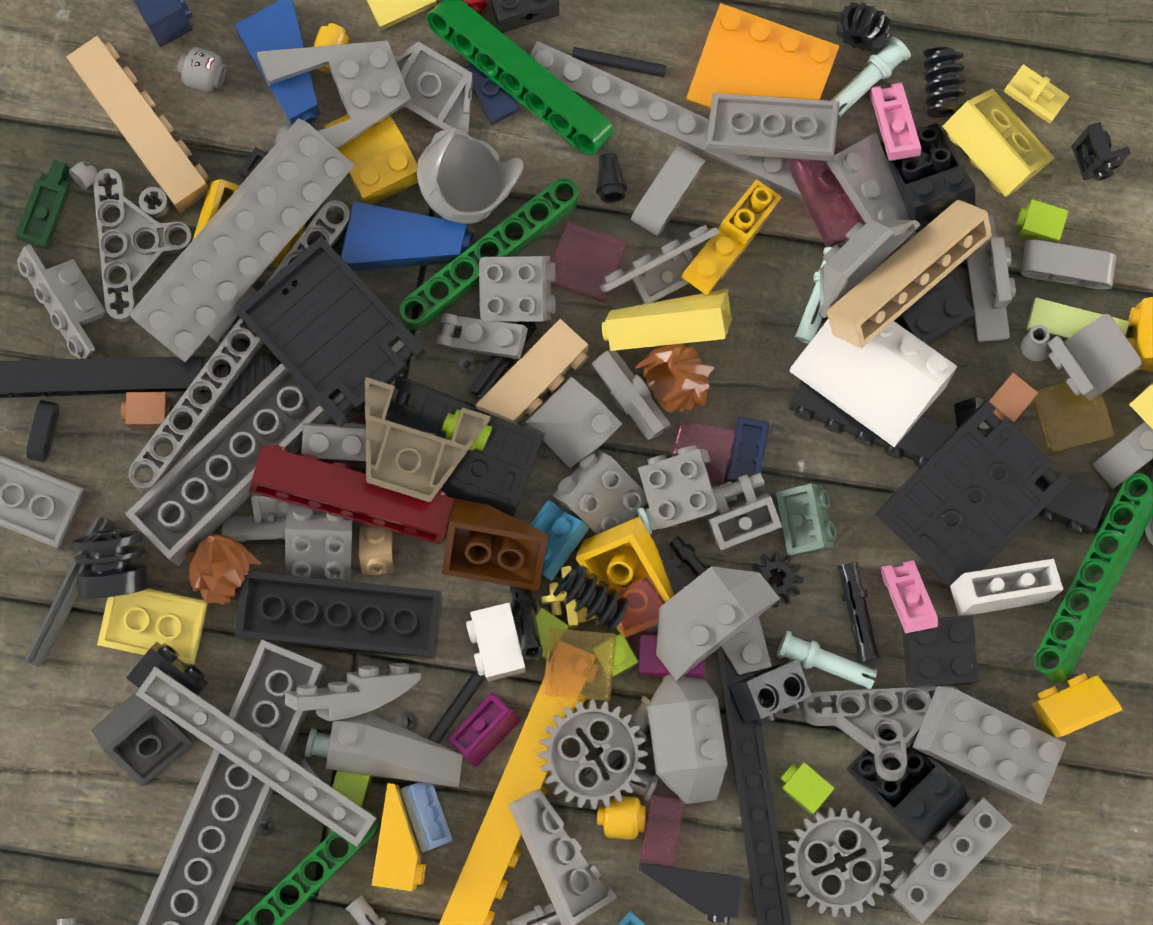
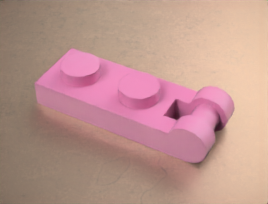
[869,83,921,161]
[881,560,938,634]

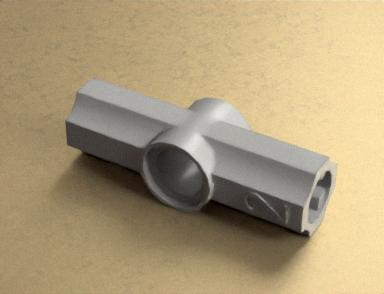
[591,350,671,442]

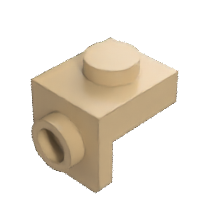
[359,524,394,576]

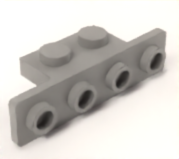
[966,215,1016,343]
[600,224,720,304]
[17,244,106,359]
[221,493,353,542]

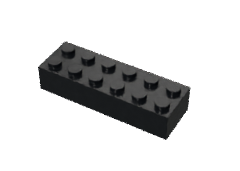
[235,571,443,660]

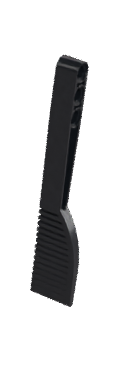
[0,354,281,410]

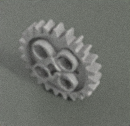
[538,700,647,809]
[784,808,894,917]

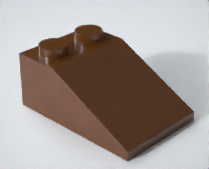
[442,499,549,591]

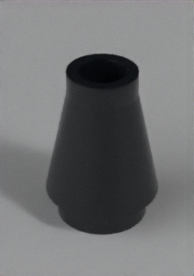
[596,153,628,203]

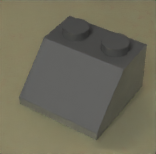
[91,689,193,787]

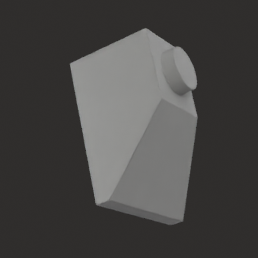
[525,377,622,468]

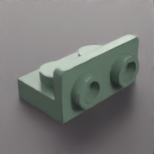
[776,483,836,556]

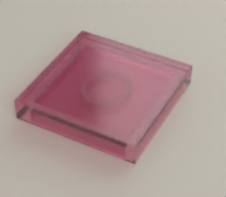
[551,222,627,303]

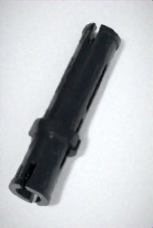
[837,562,880,662]
[510,586,543,660]

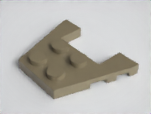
[365,377,491,502]

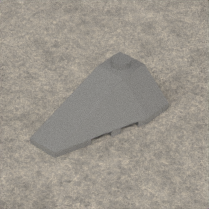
[326,712,463,787]

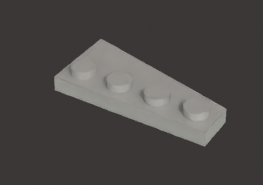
[826,132,916,258]
[508,789,617,925]

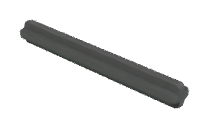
[25,516,113,667]

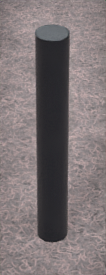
[572,47,666,78]
[427,671,485,744]

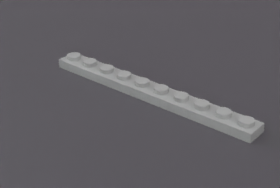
[530,41,822,202]

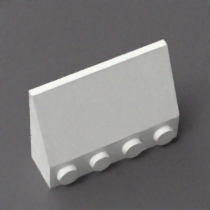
[789,319,958,447]

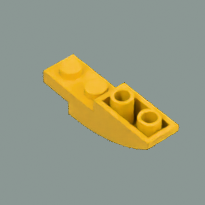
[682,179,782,296]

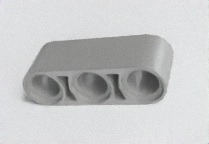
[631,144,707,237]
[1020,240,1117,290]

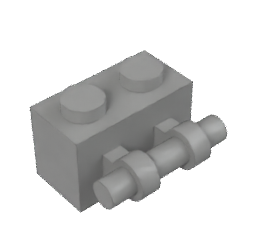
[706,473,782,550]

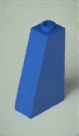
[234,0,321,125]
[341,202,472,271]

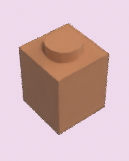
[989,373,1038,424]
[121,392,171,430]

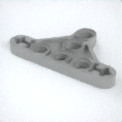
[93,169,193,323]
[802,686,961,781]

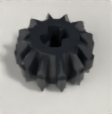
[836,2,891,52]
[750,551,804,608]

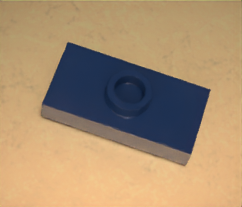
[464,64,519,125]
[726,416,770,482]

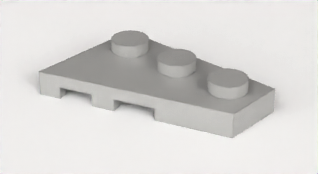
[683,586,772,675]

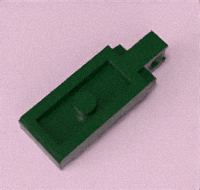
[15,159,71,250]

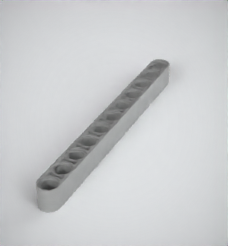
[129,200,349,493]

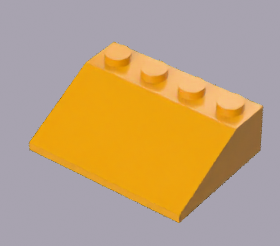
[686,3,839,109]

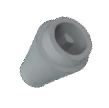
[1021,325,1052,362]

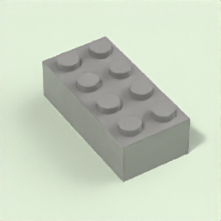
[912,686,1066,805]

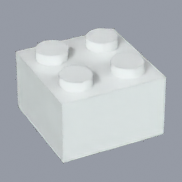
[466,603,526,682]

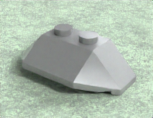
[820,219,920,318]
[656,566,780,681]
[647,675,727,804]

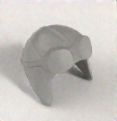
[417,127,524,224]

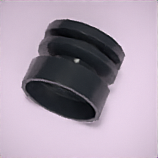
[72,529,149,599]

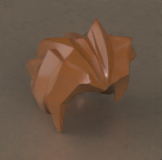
[635,343,715,413]
[185,534,261,605]

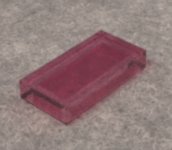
[640,794,684,866]

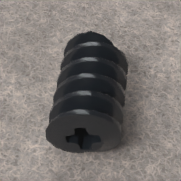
[923,47,966,118]
[553,565,629,635]

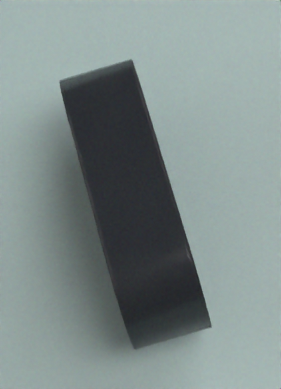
[26,400,59,462]

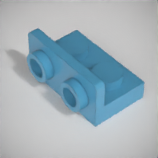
[530,501,590,581]

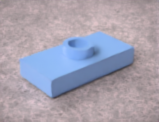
[400,782,453,852]

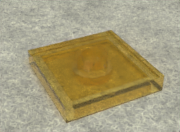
[1034,382,1115,454]
[543,628,617,701]

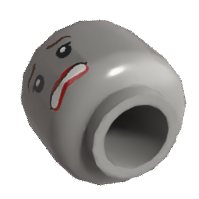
[177,47,227,93]

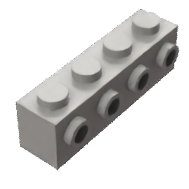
[888,797,1013,924]

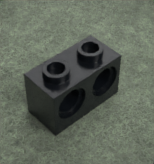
[729,659,812,725]

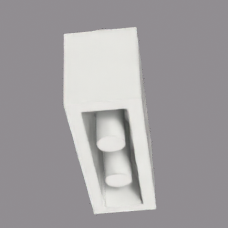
[950,559,1063,616]

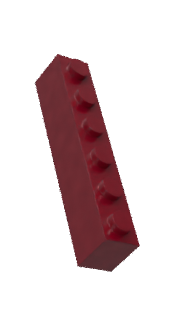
[249,445,454,544]

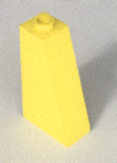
[602,289,732,351]

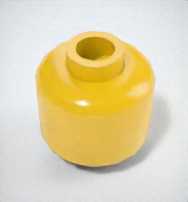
[597,795,646,840]

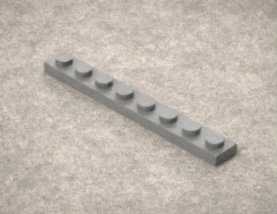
[135,667,377,847]

